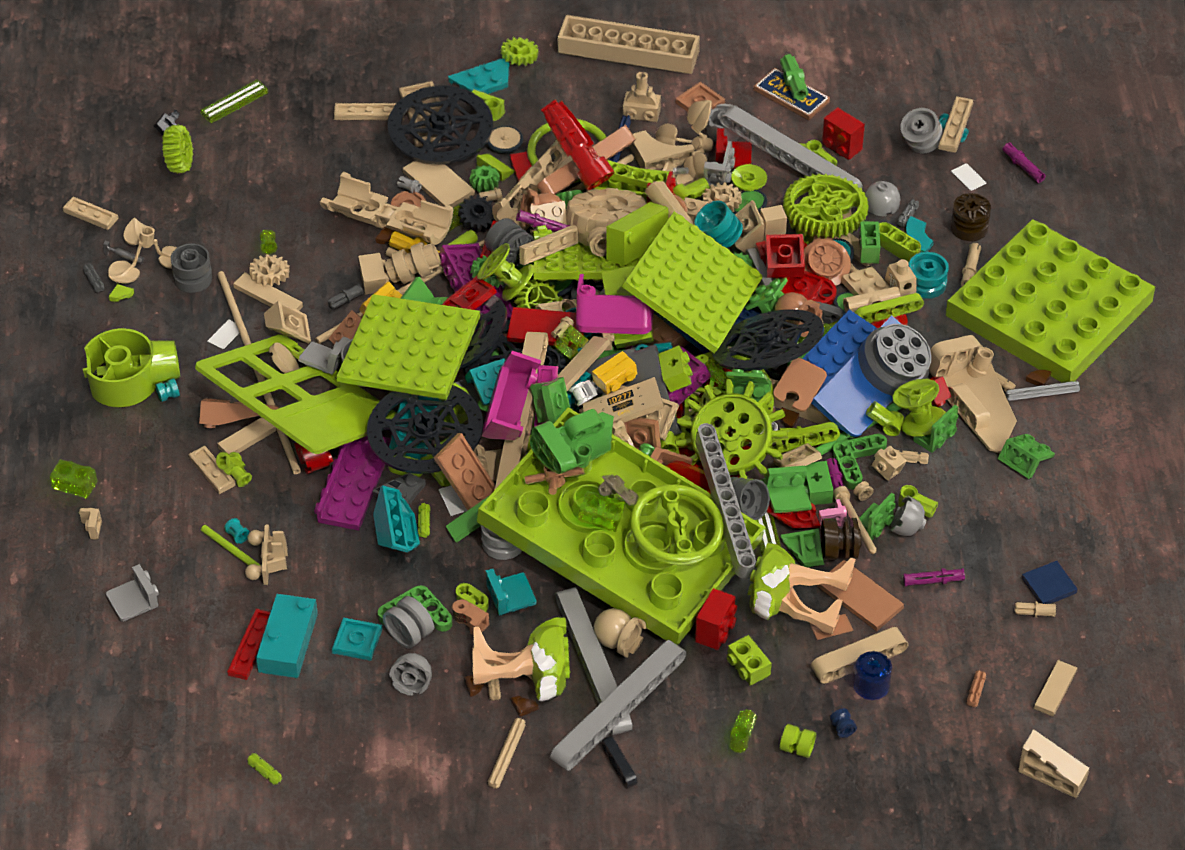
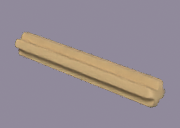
[488,718,525,789]

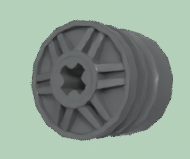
[485,218,534,267]
[730,477,770,520]

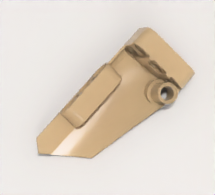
[929,335,1017,453]

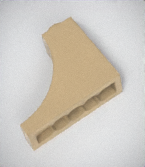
[629,130,694,170]

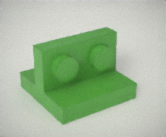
[530,377,570,424]

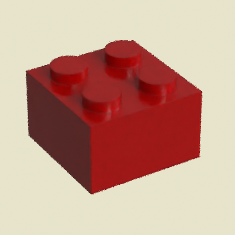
[822,107,865,160]
[765,234,805,278]
[696,588,737,650]

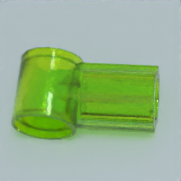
[730,709,757,753]

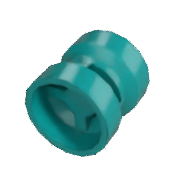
[155,378,180,402]

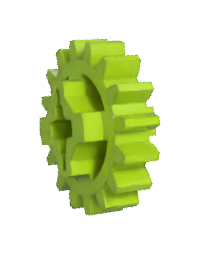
[501,37,539,66]

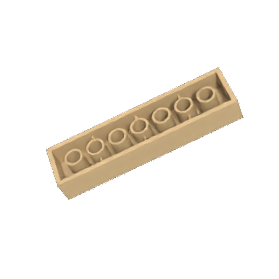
[558,15,700,74]

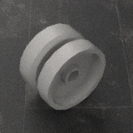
[901,108,944,154]
[481,525,522,560]
[383,596,434,649]

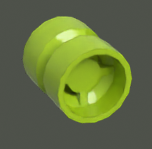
[780,724,816,758]

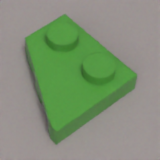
[781,529,824,567]

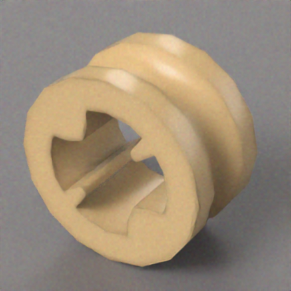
[854,481,874,501]

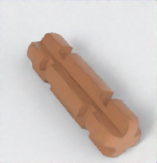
[967,670,986,707]

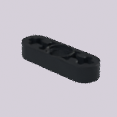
[601,736,637,788]

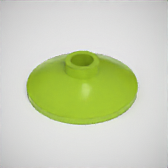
[731,164,767,191]

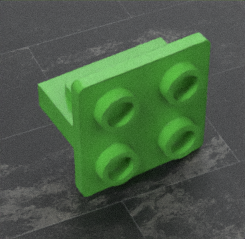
[745,277,788,313]

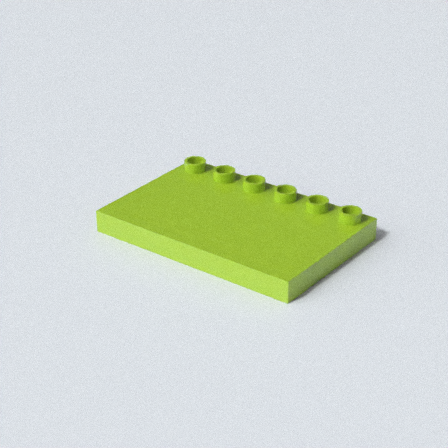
[477,407,765,645]

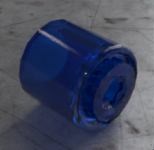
[853,651,892,700]

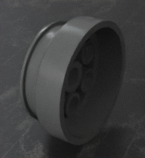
[858,324,931,396]

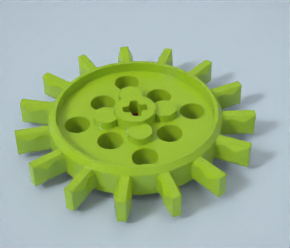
[676,379,789,479]

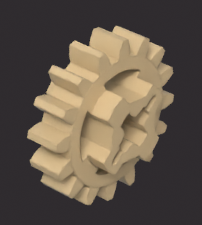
[703,182,742,212]
[250,254,289,286]

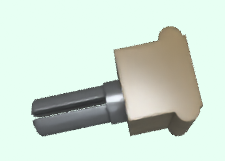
[662,162,689,177]

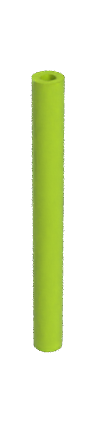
[201,525,262,566]

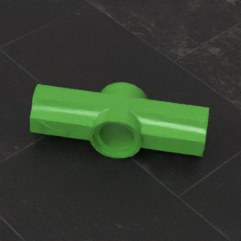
[780,54,808,100]

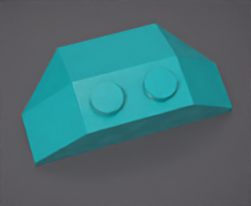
[373,485,420,553]

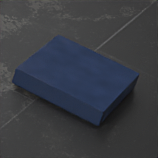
[1022,561,1078,604]

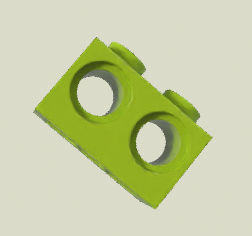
[727,635,771,686]

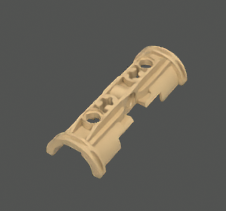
[492,140,573,231]
[320,172,453,245]

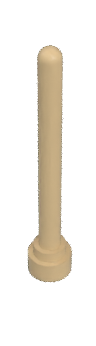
[833,486,877,554]

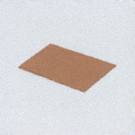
[810,614,853,640]

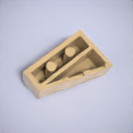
[1019,730,1089,798]

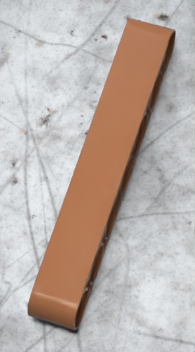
[536,125,636,195]

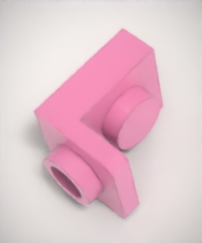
[819,499,847,529]

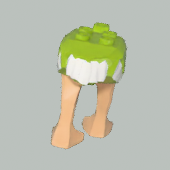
[747,543,856,635]
[473,617,570,702]

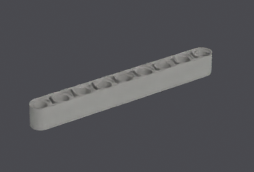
[720,106,862,188]
[695,423,756,579]
[555,587,633,736]
[550,640,686,771]

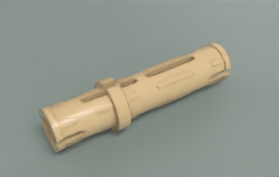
[961,243,981,286]

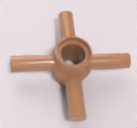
[525,466,584,495]

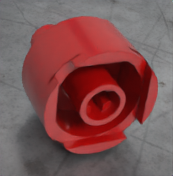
[294,443,333,474]

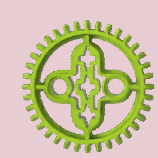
[783,173,868,239]

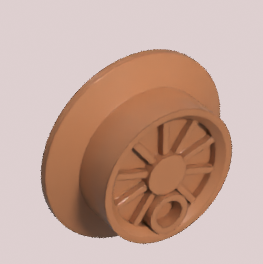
[804,239,851,286]

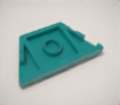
[448,58,510,94]

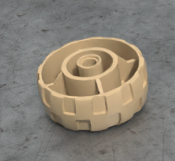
[566,188,647,246]

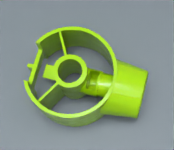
[83,328,180,407]

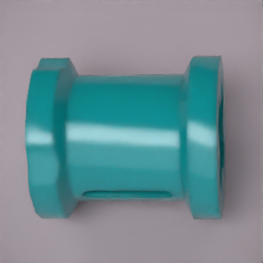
[224,518,250,544]

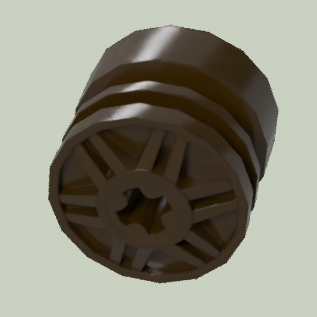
[951,193,991,242]
[821,518,861,560]

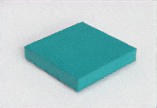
[332,618,383,661]

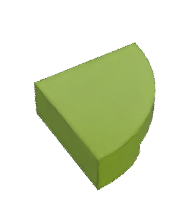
[109,284,134,302]

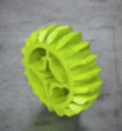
[162,125,193,173]
[514,279,563,309]

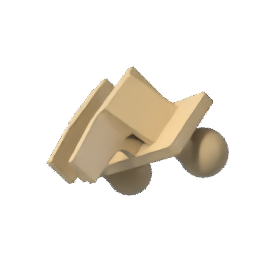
[245,525,288,585]

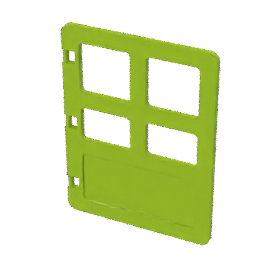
[195,335,397,454]

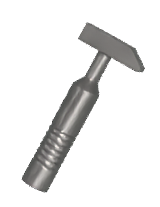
[103,241,144,264]

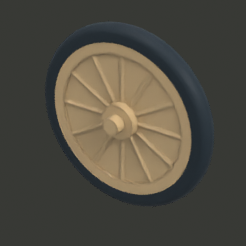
[487,126,523,153]

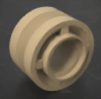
[587,227,607,257]

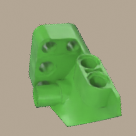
[530,409,614,474]

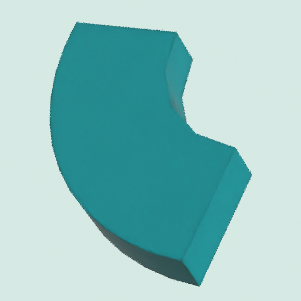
[906,216,934,253]

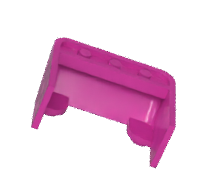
[576,274,654,334]
[482,351,541,440]

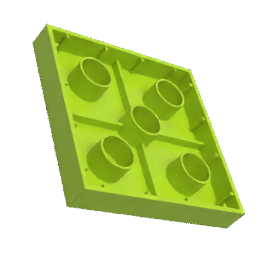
[946,219,1155,383]

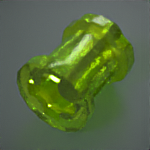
[260,230,277,254]

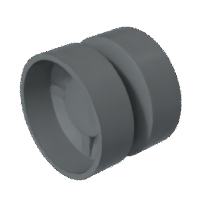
[171,243,212,293]

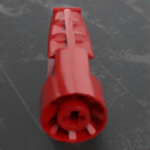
[541,100,615,190]

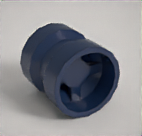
[830,708,857,738]

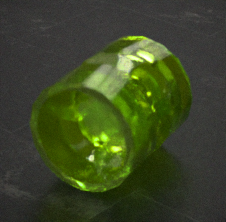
[553,324,589,360]

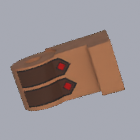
[452,599,489,636]

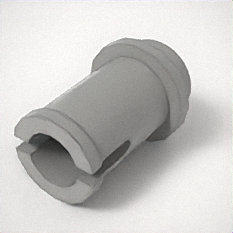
[397,176,421,193]

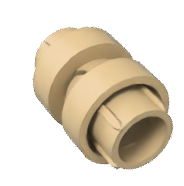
[385,242,441,284]

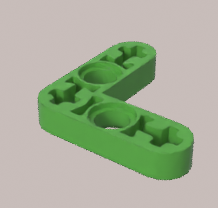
[833,434,887,490]
[378,585,452,632]

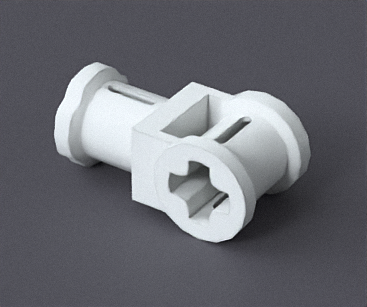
[569,380,604,407]

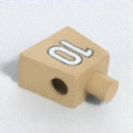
[885,259,916,306]

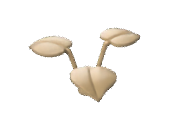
[655,100,713,181]
[109,218,177,283]

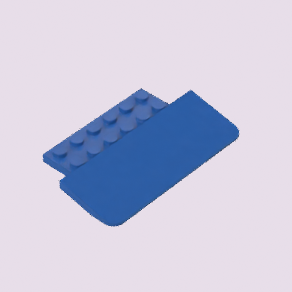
[802,310,901,437]

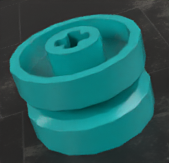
[908,252,949,299]

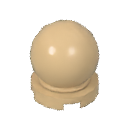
[594,608,646,658]

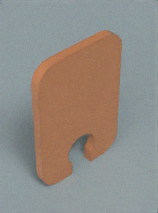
[773,358,827,412]

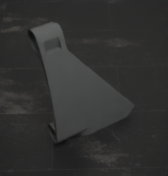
[587,345,682,436]

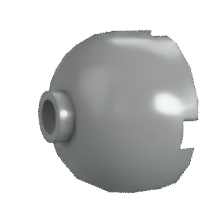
[865,181,900,216]
[890,496,927,536]
[389,653,432,695]

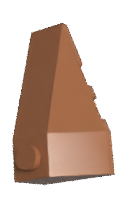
[199,398,279,428]

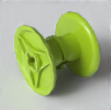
[477,243,535,301]
[892,379,946,437]

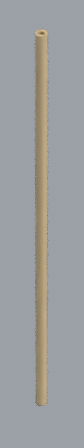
[217,271,301,474]

